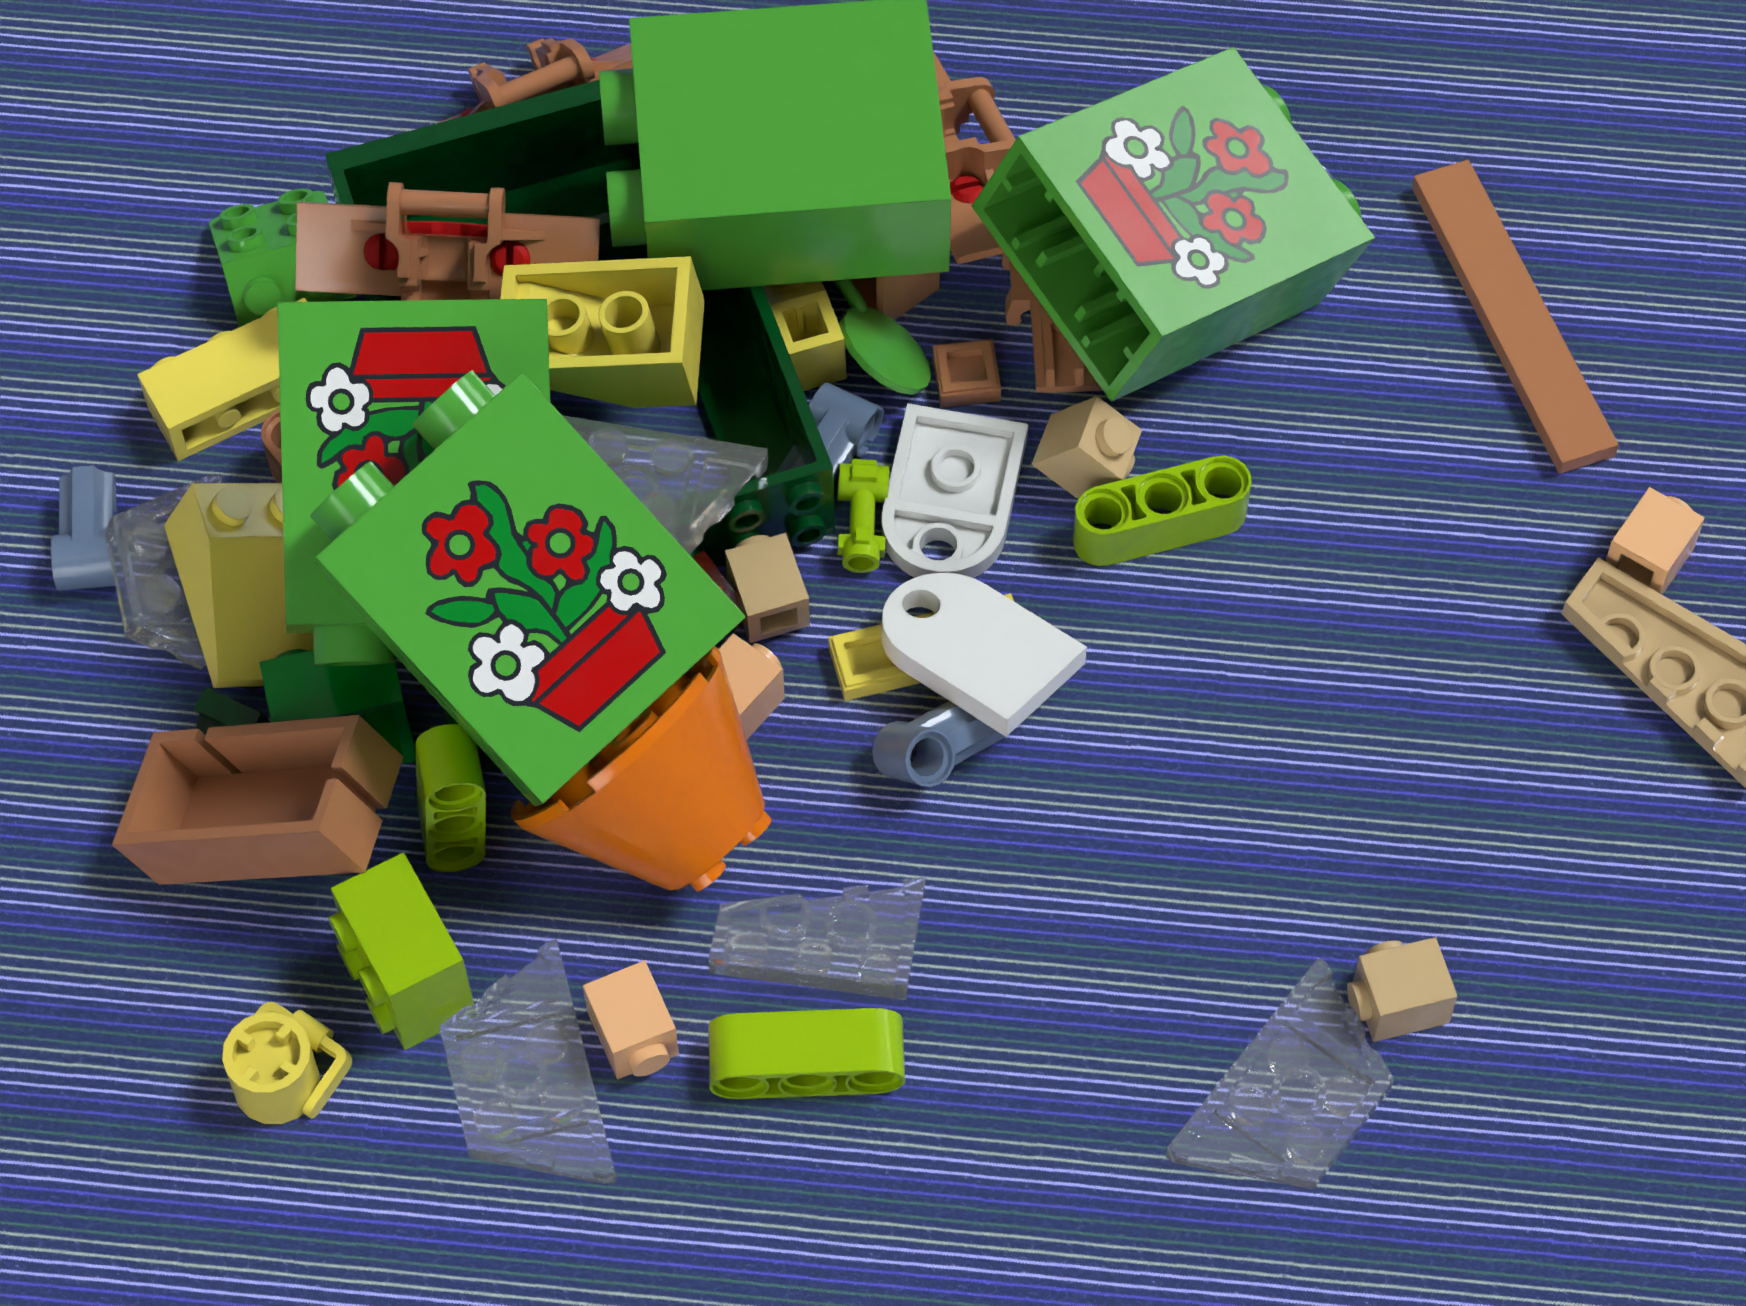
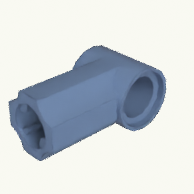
[776,382,884,486]
[51,465,124,591]
[872,701,1005,787]

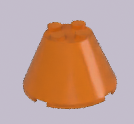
[511,646,772,892]

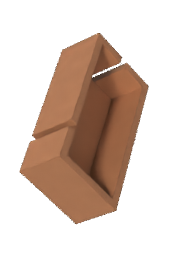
[112,715,403,885]

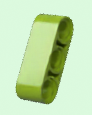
[1073,455,1252,566]
[416,724,486,872]
[708,1008,905,1099]

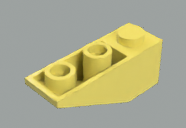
[763,281,847,391]

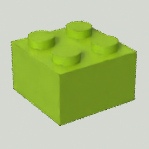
[328,852,476,1050]

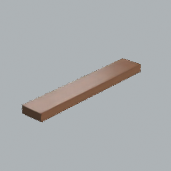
[1412,159,1619,474]

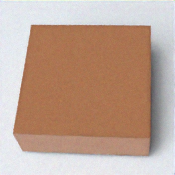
[932,339,1001,408]

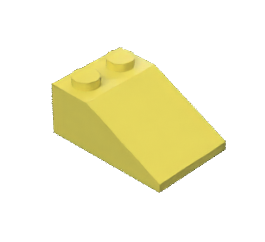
[500,256,705,408]
[164,483,314,688]

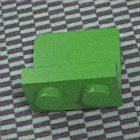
[209,188,357,327]

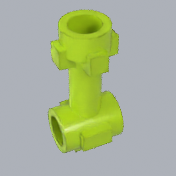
[837,459,889,573]

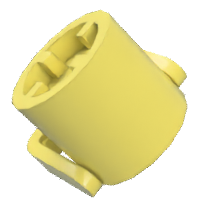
[222,1002,352,1124]

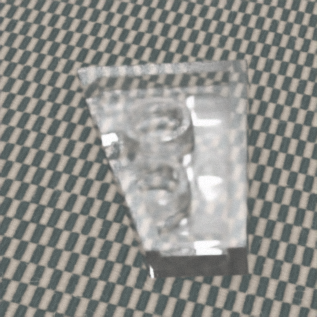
[709,877,926,1000]

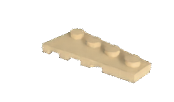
[1562,557,1746,788]

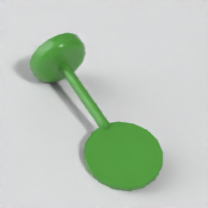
[833,279,931,395]

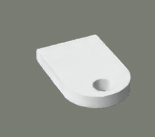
[882,403,1028,578]
[881,573,1087,737]

